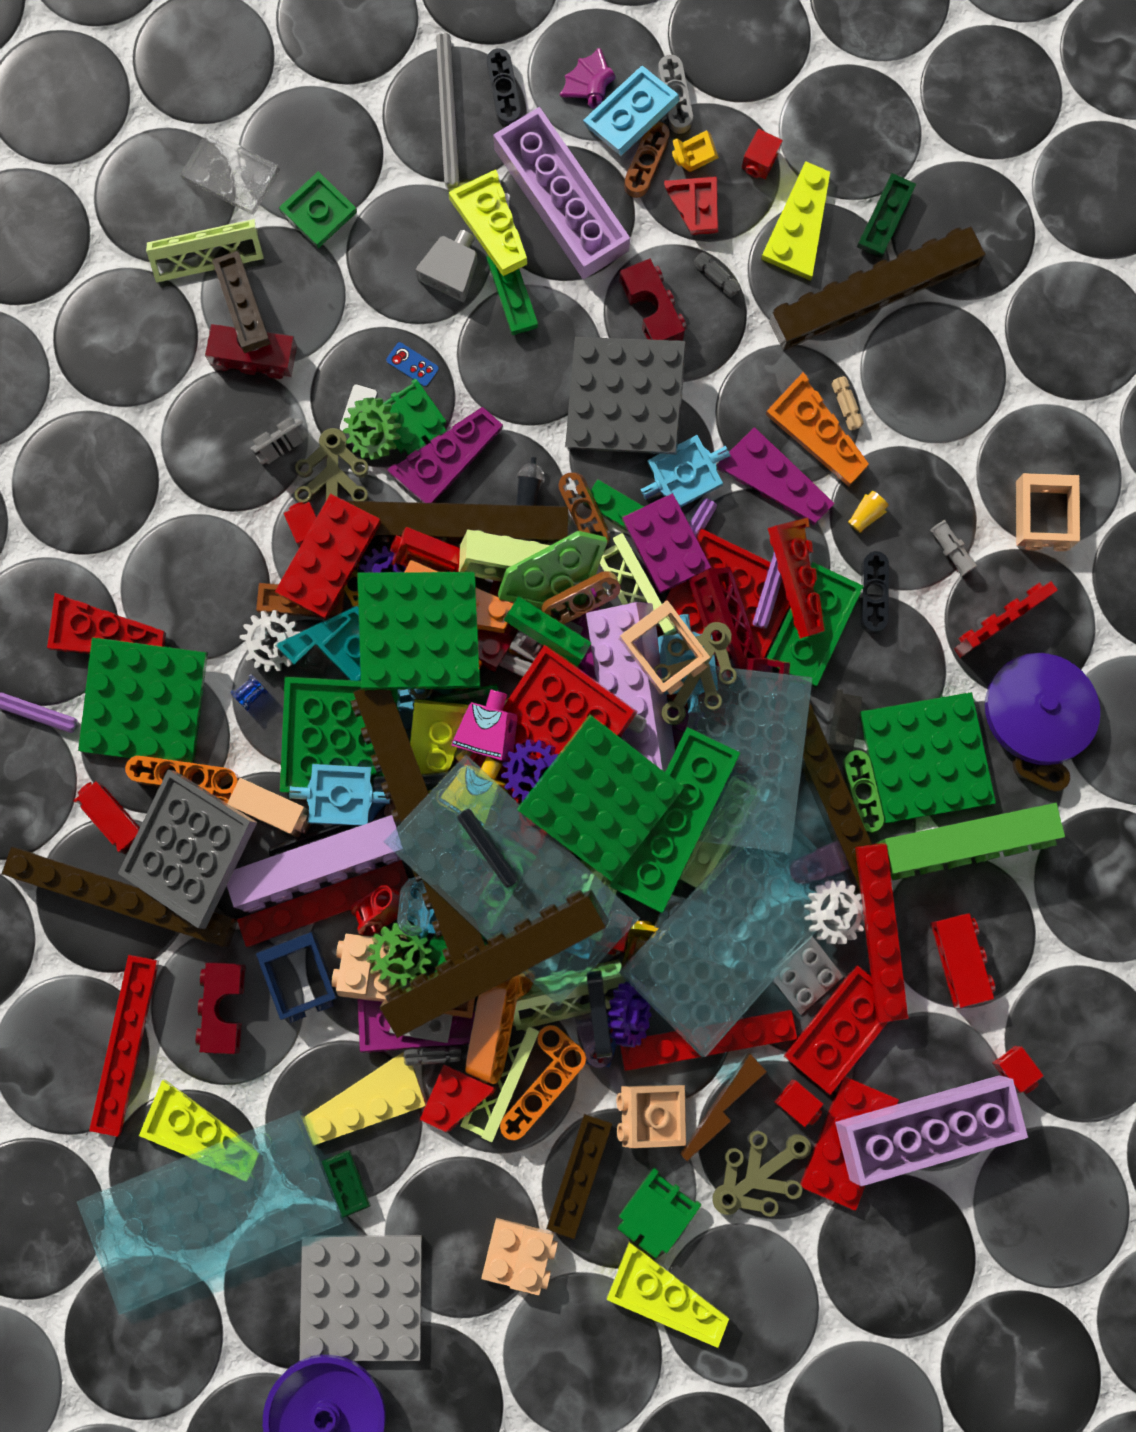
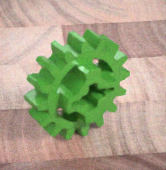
[343,397,401,459]
[366,923,432,989]

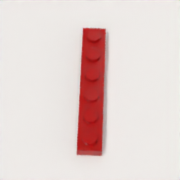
[855,843,908,1023]
[237,860,411,947]
[89,955,159,1137]
[620,1010,797,1071]

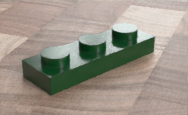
[857,173,916,258]

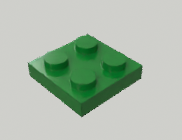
[279,171,357,249]

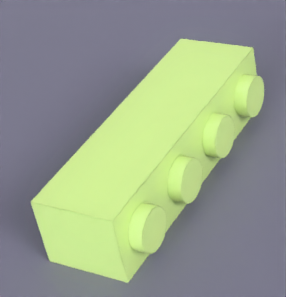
[459,530,550,582]

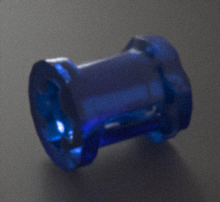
[230,674,268,711]

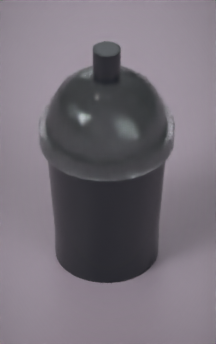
[515,457,545,506]

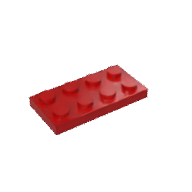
[274,493,381,620]
[783,965,888,1095]
[800,1077,899,1211]

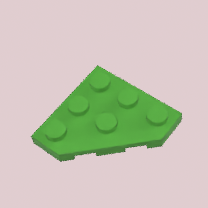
[498,531,607,617]

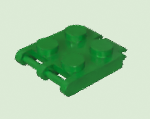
[383,378,447,455]
[617,1168,702,1258]

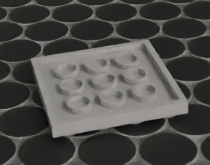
[300,1235,422,1361]

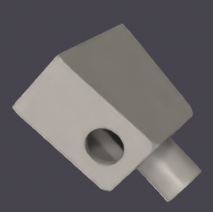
[416,230,477,302]

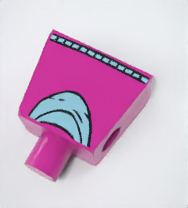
[451,689,517,762]

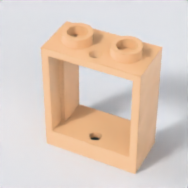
[1016,473,1080,551]
[619,600,710,695]
[227,778,311,837]

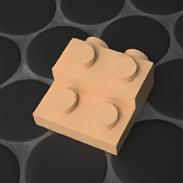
[332,934,404,1002]
[616,1085,686,1148]
[481,1218,558,1295]

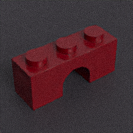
[619,258,687,341]
[205,324,297,379]
[195,963,246,1054]

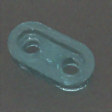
[397,878,430,936]

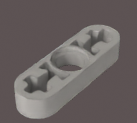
[658,55,693,134]

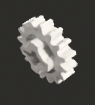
[240,610,300,672]
[804,880,864,944]

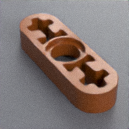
[624,122,669,198]
[559,472,610,544]
[542,571,620,625]

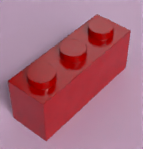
[930,913,996,1008]

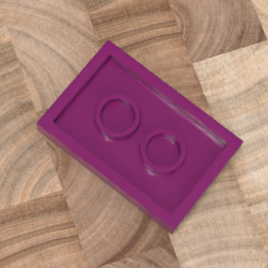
[622,493,711,594]

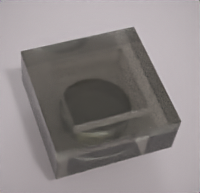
[296,645,330,676]

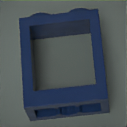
[256,932,339,1023]

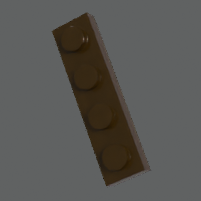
[212,251,271,353]
[546,1113,612,1239]

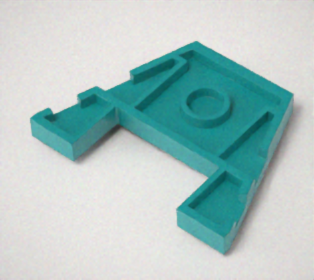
[275,606,361,681]

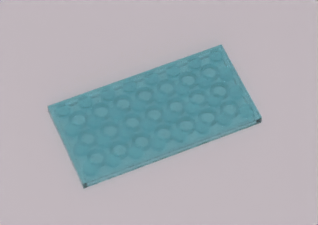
[384,755,640,1006]
[619,805,852,1057]
[77,1109,344,1315]

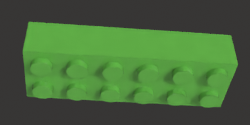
[875,803,1065,881]

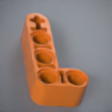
[125,756,240,810]
[465,968,535,1084]
[500,1025,586,1140]

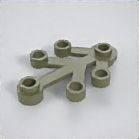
[294,428,369,504]
[654,622,737,726]
[712,1130,811,1217]

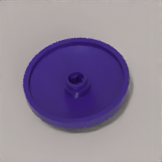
[985,653,1100,765]
[263,1355,386,1432]

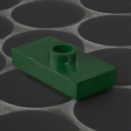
[321,1150,371,1218]

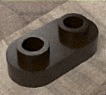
[1013,757,1070,792]

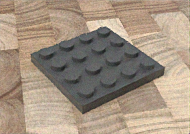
[565,337,686,455]
[118,770,257,929]

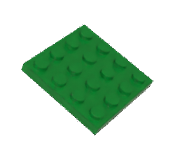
[357,572,480,690]
[78,638,208,763]
[280,677,400,799]
[859,692,996,824]
[517,715,684,881]

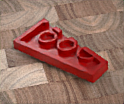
[767,518,825,638]
[954,581,1058,658]
[47,593,166,654]

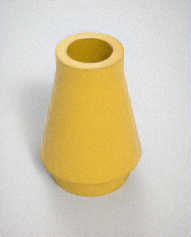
[848,491,889,533]

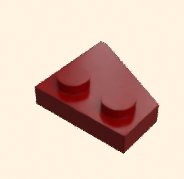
[664,177,718,235]
[420,1065,496,1132]

